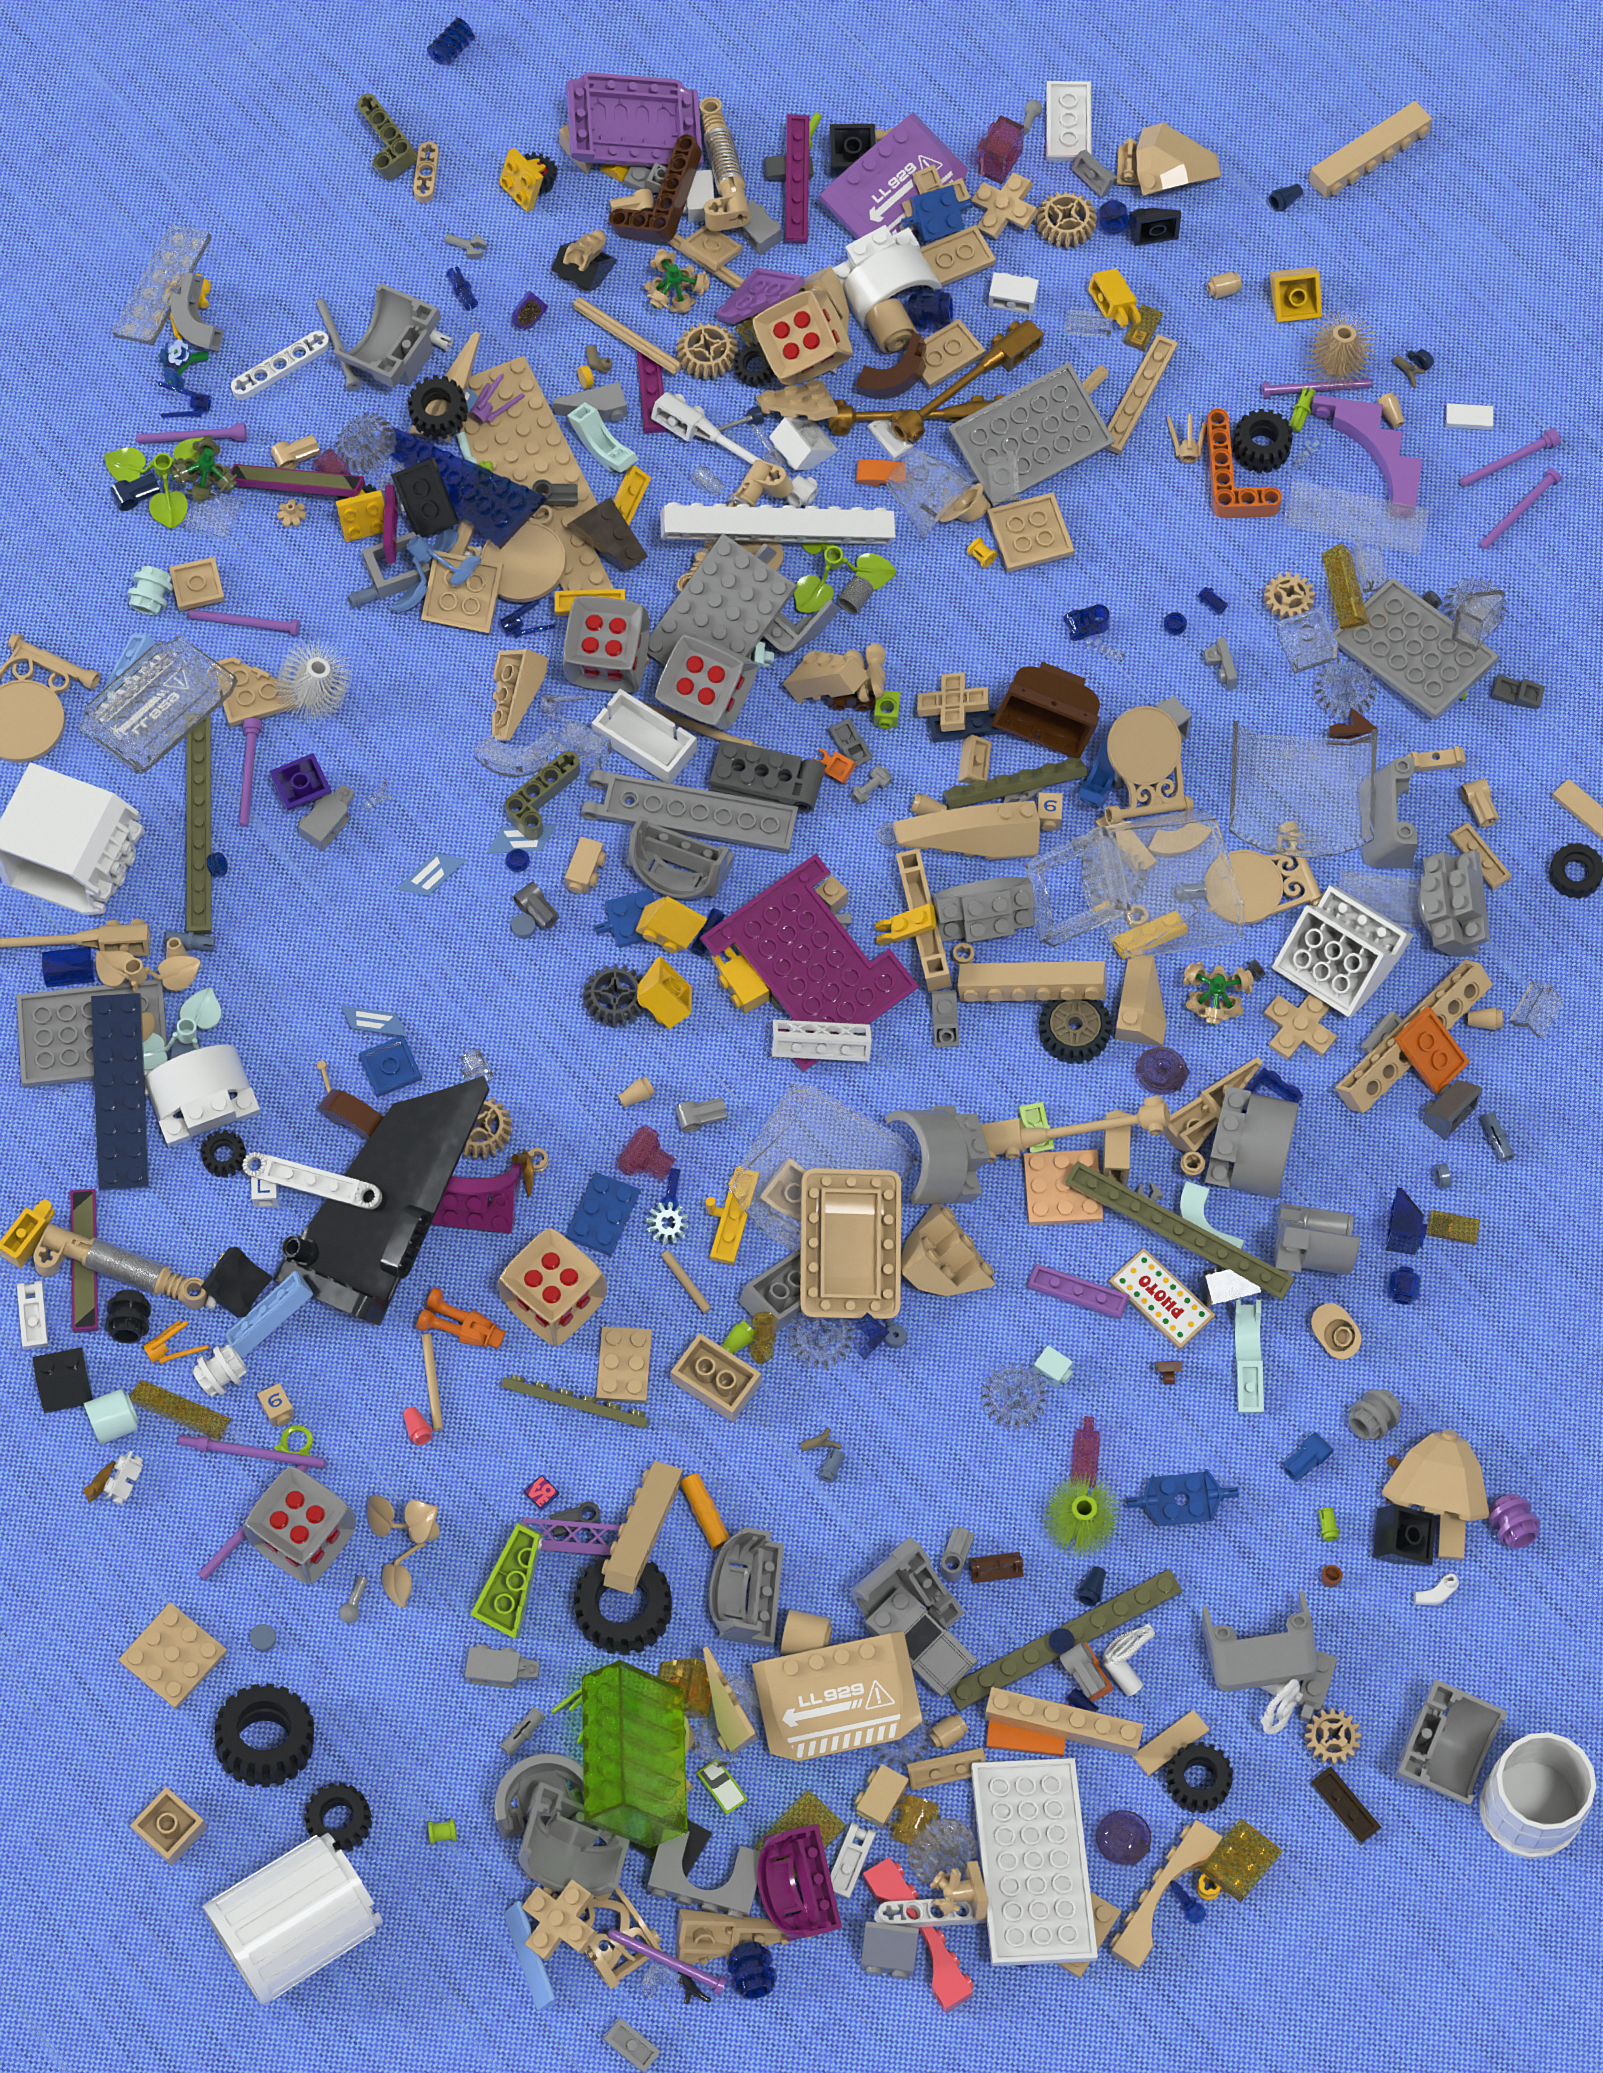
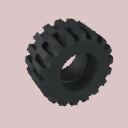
[408,375,468,440]
[1233,409,1293,473]
[1166,1742,1233,1813]
[304,1782,372,1852]

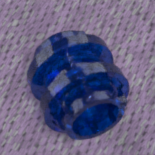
[908,289,953,330]
[726,1942,777,1999]

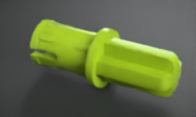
[1289,387,1316,432]

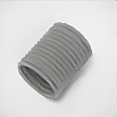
[837,576,874,614]

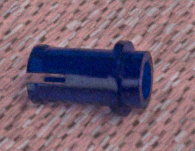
[1198,586,1228,616]
[1066,1688,1100,1712]

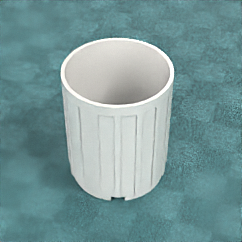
[202,1832,383,2006]

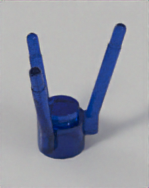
[157,381,212,418]
[500,597,555,638]

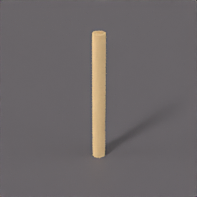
[422,1334,443,1431]

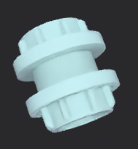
[127,566,173,616]

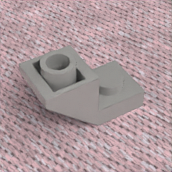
[623,162,667,193]
[932,990,959,1047]

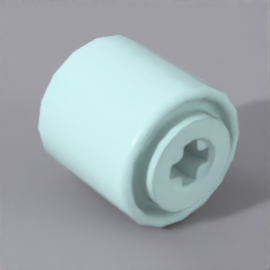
[84,1388,139,1445]

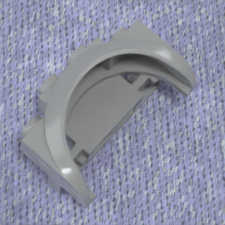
[1418,850,1490,957]
[932,877,1035,943]

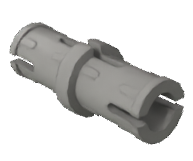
[499,1707,546,1757]

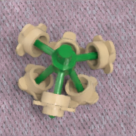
[644,249,710,313]
[1183,961,1254,1026]

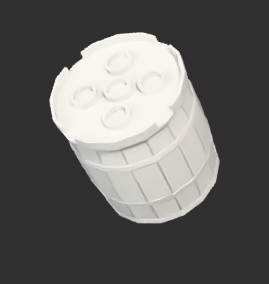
[1479,1732,1596,1859]

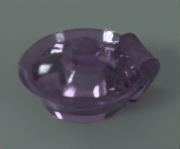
[1136,1047,1190,1095]
[1096,1810,1151,1867]

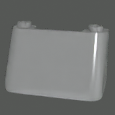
[1360,757,1418,869]

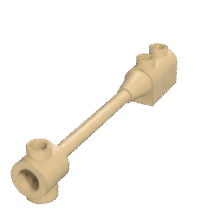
[0,918,151,957]
[981,1096,1170,1163]

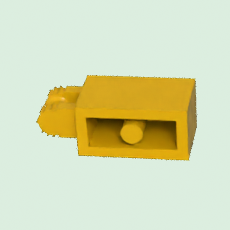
[1088,268,1141,327]
[711,947,769,1014]
[0,1199,55,1269]

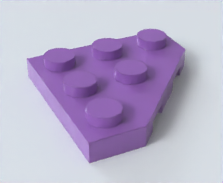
[715,267,805,324]

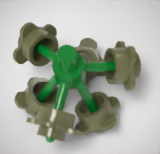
[171,435,237,501]

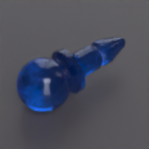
[1170,1880,1206,1924]

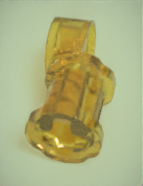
[750,1312,776,1364]

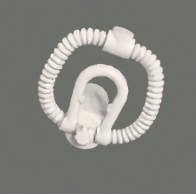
[1103,1624,1155,1696]
[1259,1679,1303,1735]

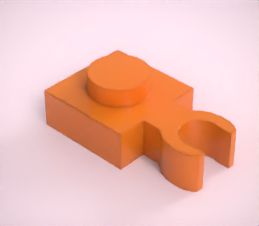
[813,748,857,784]

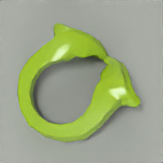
[274,1425,313,1456]

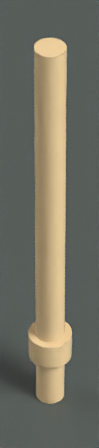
[640,701,769,750]

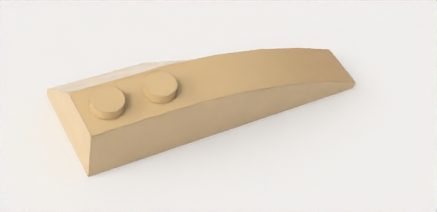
[892,801,1040,860]

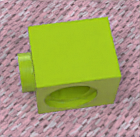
[874,691,901,729]

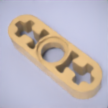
[413,142,439,203]

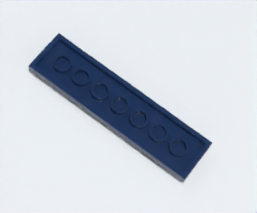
[91,993,149,1191]

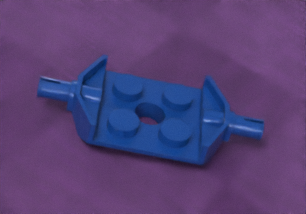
[1126,1469,1239,1526]

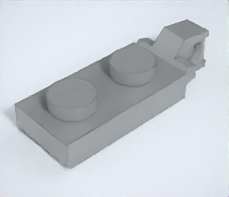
[1298,1651,1338,1723]

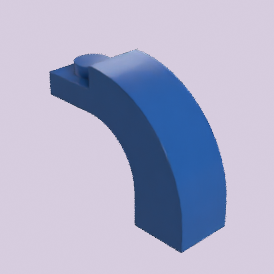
[1078,737,1115,808]

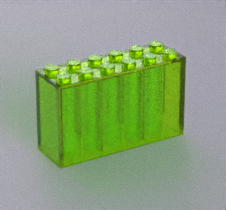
[582,1660,688,1848]

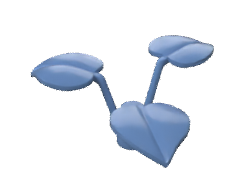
[390,528,482,611]

